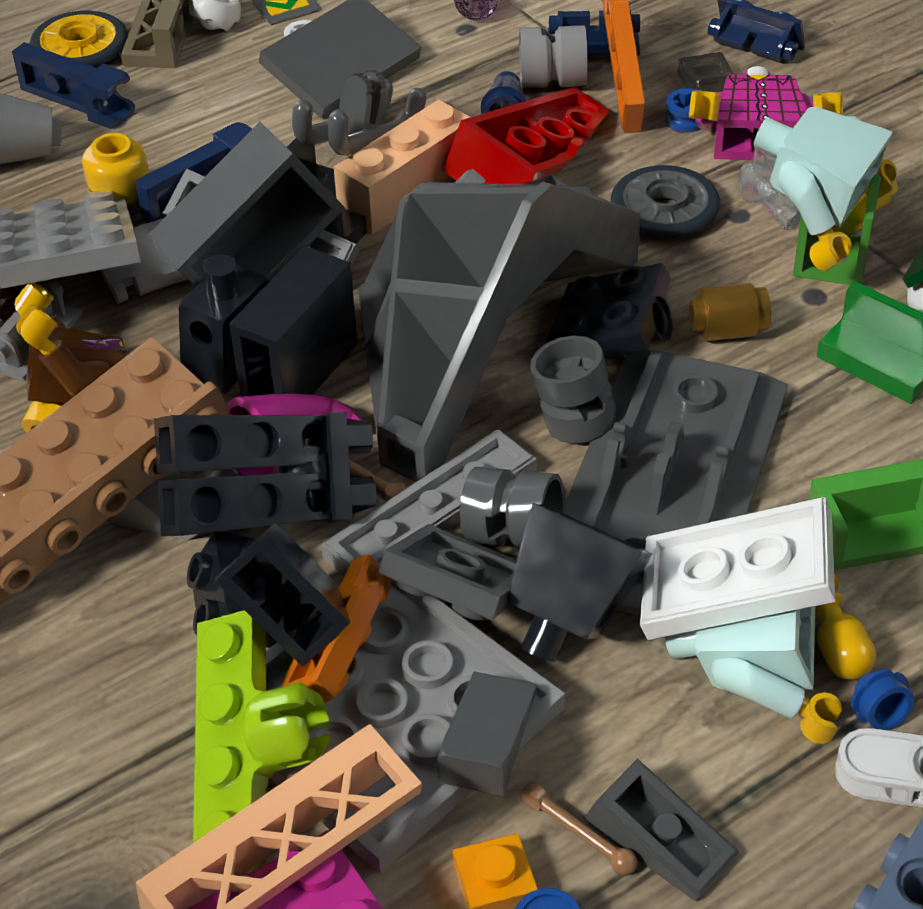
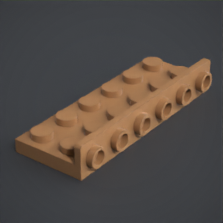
[0,336,231,605]

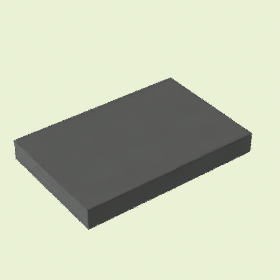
[259,0,422,119]

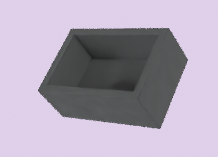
[147,122,345,286]

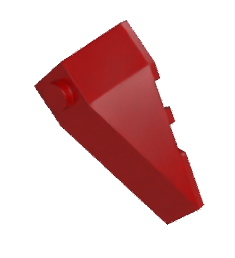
[443,87,610,184]

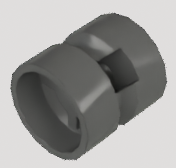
[530,336,617,443]
[460,467,565,548]

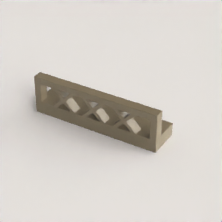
[121,0,194,68]

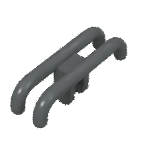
[292,69,427,156]

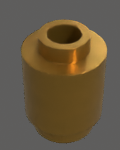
[689,283,771,341]

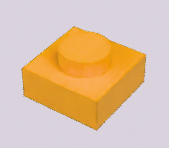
[452,833,538,909]

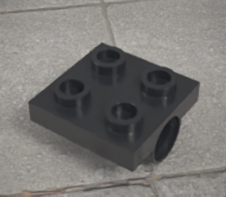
[546,262,673,358]

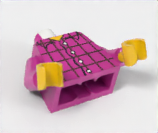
[688,66,843,160]

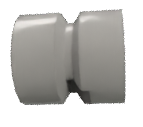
[519,25,587,89]

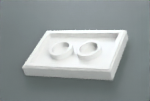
[640,497,835,640]

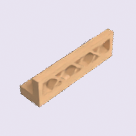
[135,724,422,909]

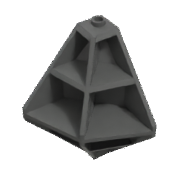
[358,181,640,482]

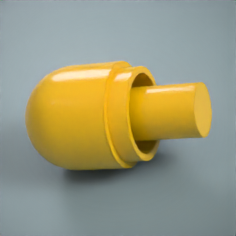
[816,602,876,680]

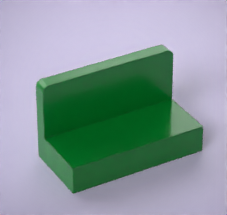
[817,282,923,404]

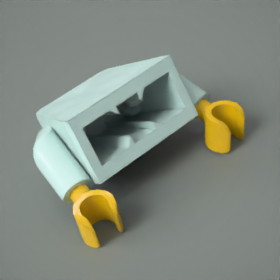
[754,107,897,271]
[665,573,843,744]

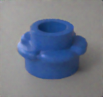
[851,669,914,730]

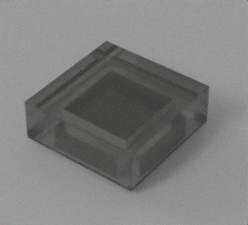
[677,52,734,92]

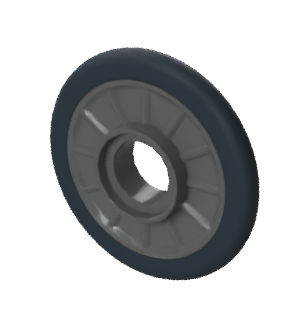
[611,165,720,238]

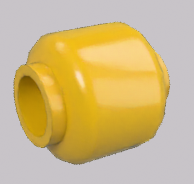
[82,133,150,208]

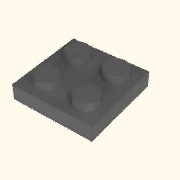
[378,524,517,620]

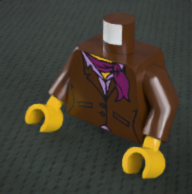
[15,282,126,403]

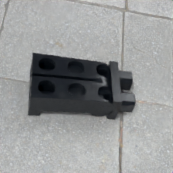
[154,412,377,536]

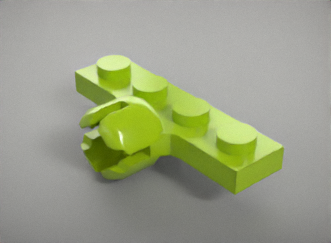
[193,610,331,873]

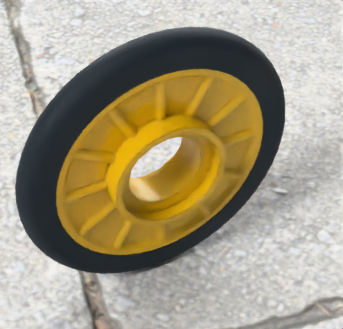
[29,10,128,67]

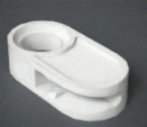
[835,728,923,808]

